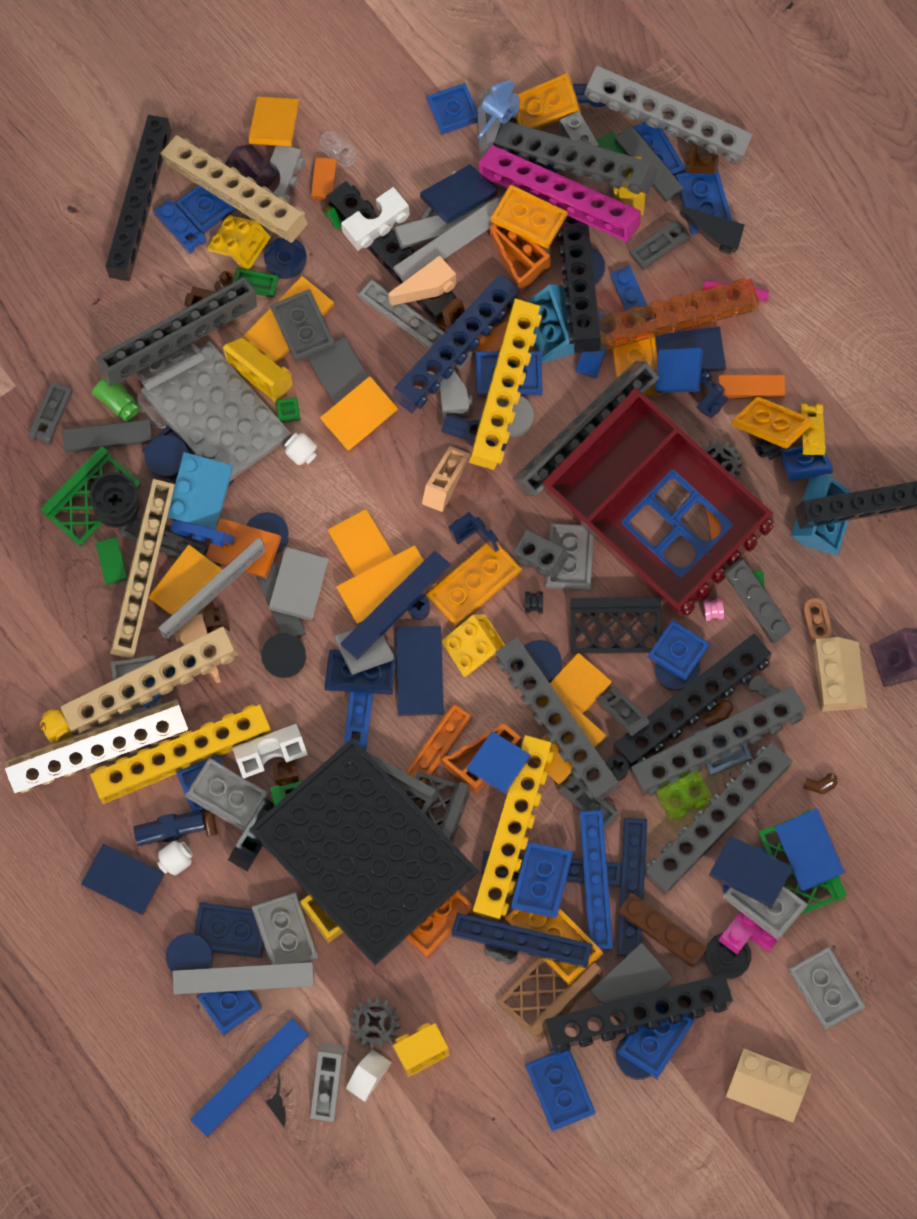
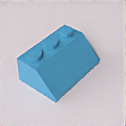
[526,284,574,363]
[167,452,233,530]
[791,475,851,555]

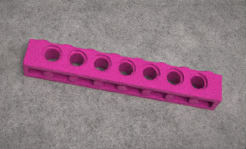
[479,145,641,242]

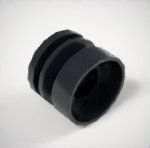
[90,472,140,528]

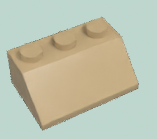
[813,637,867,712]
[726,1049,811,1123]

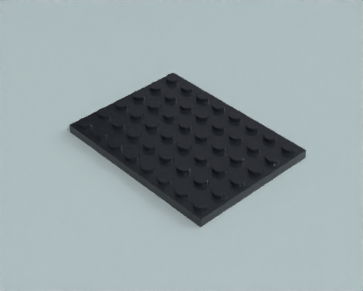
[249,738,479,966]

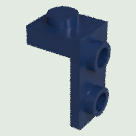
[696,368,729,418]
[448,512,499,552]

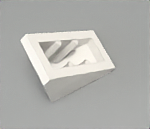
[346,1050,392,1102]

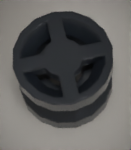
[525,591,543,614]
[606,755,629,781]

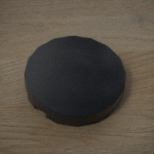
[261,633,307,678]
[705,933,751,980]

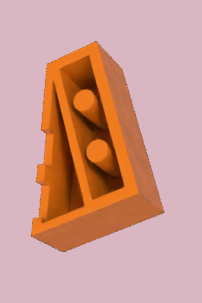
[490,223,550,294]
[441,723,521,795]

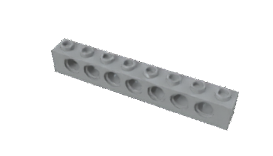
[584,65,753,163]

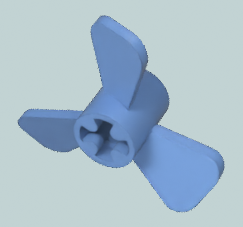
[477,80,520,140]

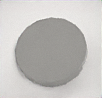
[491,396,534,438]

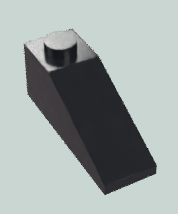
[679,206,745,254]
[228,798,274,872]

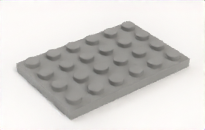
[141,342,291,482]

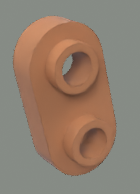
[803,598,832,642]

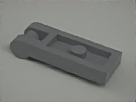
[630,220,691,270]
[29,382,73,445]
[596,686,649,736]
[556,773,619,831]

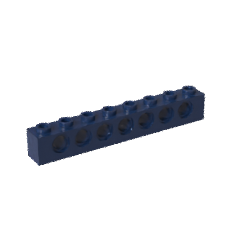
[391,274,520,413]

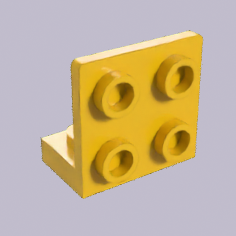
[207,215,271,270]
[442,615,505,677]

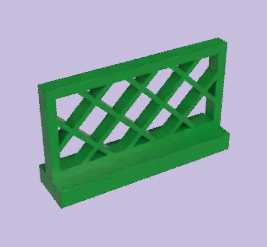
[41,446,141,547]
[758,810,847,916]

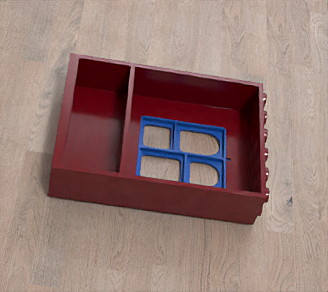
[542,388,774,619]

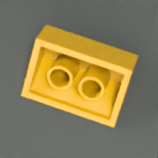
[223,338,293,403]

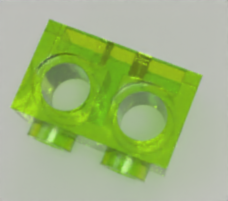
[656,770,711,820]

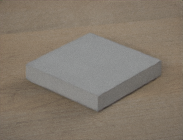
[335,629,394,675]

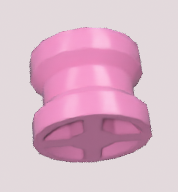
[703,597,724,622]

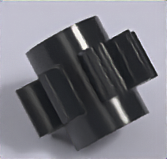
[754,437,782,460]

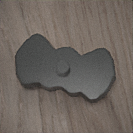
[748,675,780,699]
[484,944,518,965]

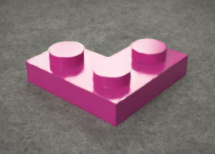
[719,912,778,954]

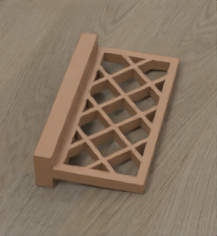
[497,957,603,1042]

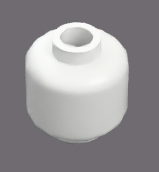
[284,433,317,465]
[158,841,193,875]

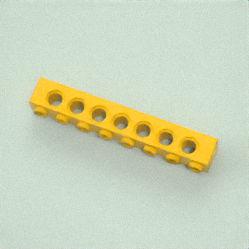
[469,298,542,470]
[90,705,272,804]
[473,735,555,922]

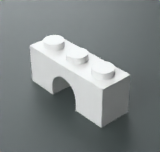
[341,187,410,251]
[232,724,308,778]

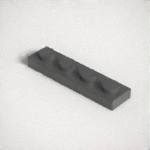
[723,559,791,643]

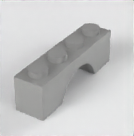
[249,146,305,233]

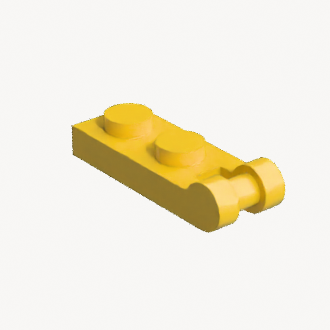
[800,404,826,455]

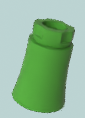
[92,379,141,422]

